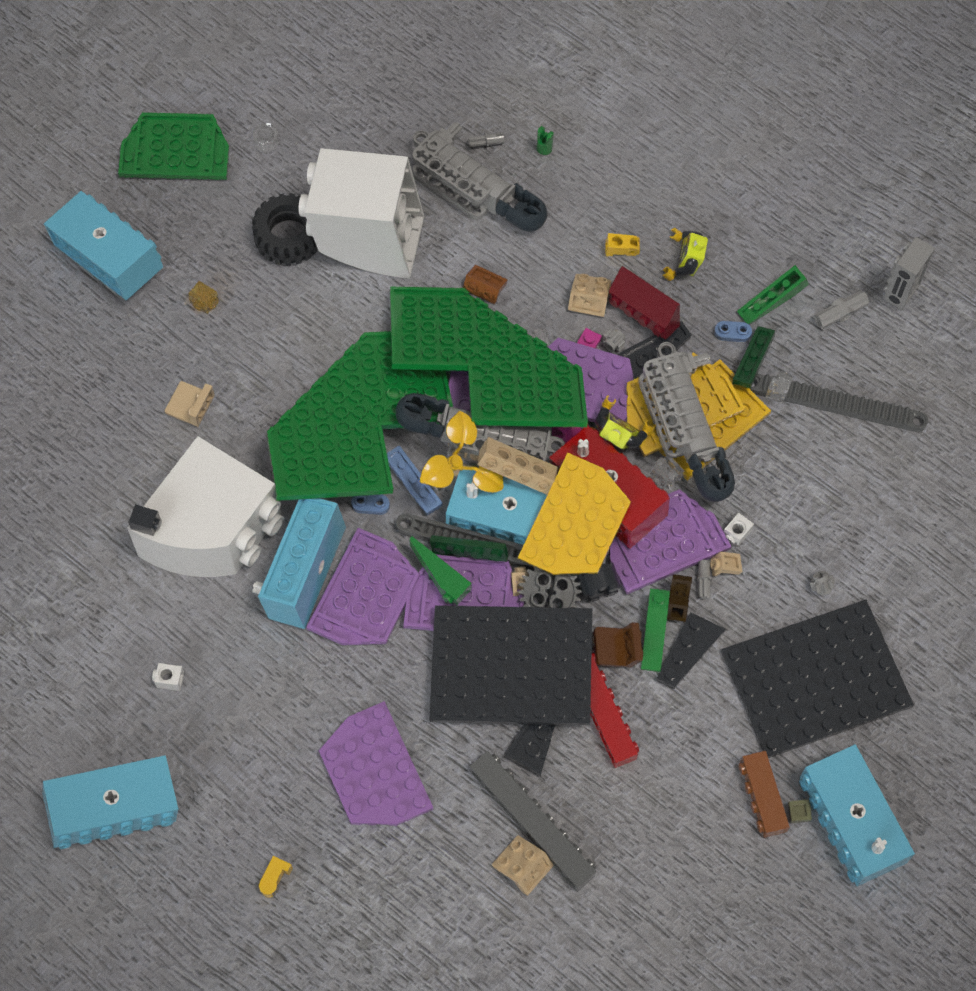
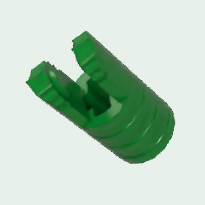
[537,126,554,155]

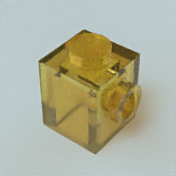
[188,281,219,314]

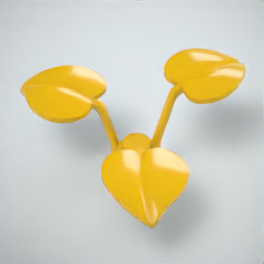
[420,411,504,493]

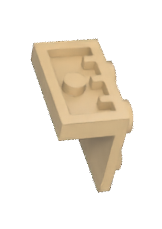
[568,274,611,317]
[165,381,215,427]
[492,835,554,896]

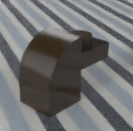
[667,574,692,622]

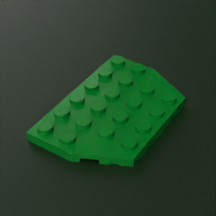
[118,112,229,180]

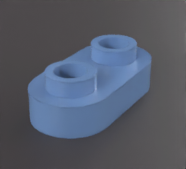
[714,321,752,342]
[351,494,390,515]

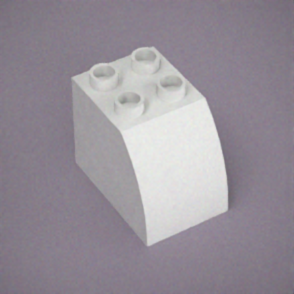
[299,148,424,279]
[127,436,284,577]

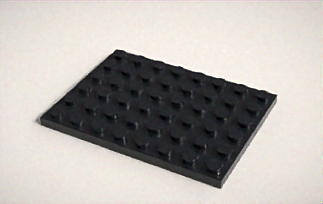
[721,600,914,758]
[429,605,593,726]

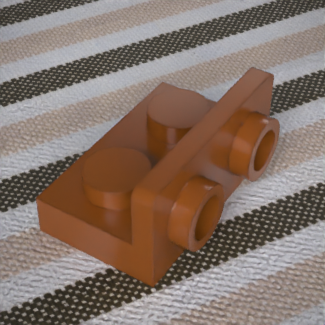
[463,264,508,304]

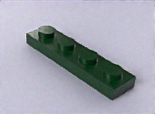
[733,326,775,389]
[430,535,509,562]

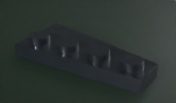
[618,321,691,379]
[656,612,726,689]
[506,724,555,777]

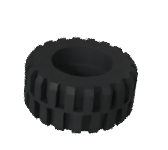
[252,193,318,266]

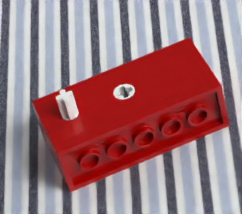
[549,425,670,549]

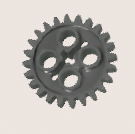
[518,566,582,608]

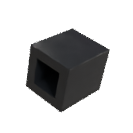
[128,504,162,536]

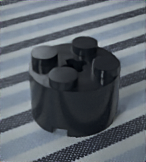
[577,562,621,602]

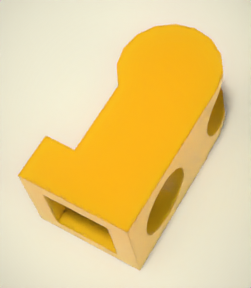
[605,233,640,256]
[259,856,293,898]

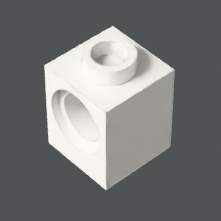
[724,513,754,547]
[152,663,184,691]

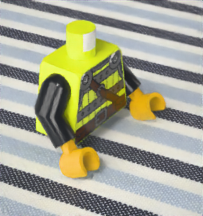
[662,228,708,281]
[595,395,656,449]

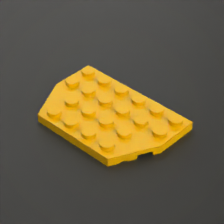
[626,352,746,457]
[518,453,631,575]

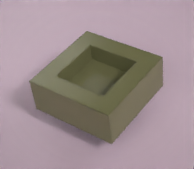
[788,799,812,823]

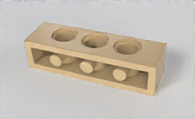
[477,437,558,495]

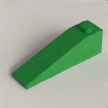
[737,265,809,325]
[409,536,472,606]
[641,588,670,672]

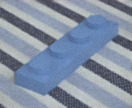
[387,446,443,516]

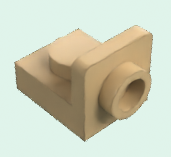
[710,552,743,576]
[511,566,529,596]

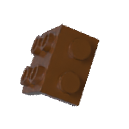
[593,622,644,668]

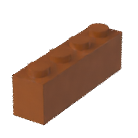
[739,751,790,838]

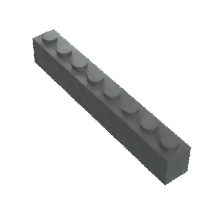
[469,751,596,892]

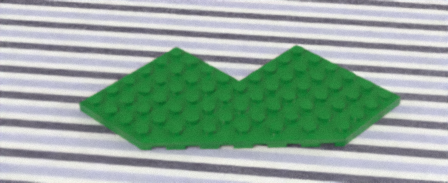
[390,286,588,427]
[266,331,453,501]

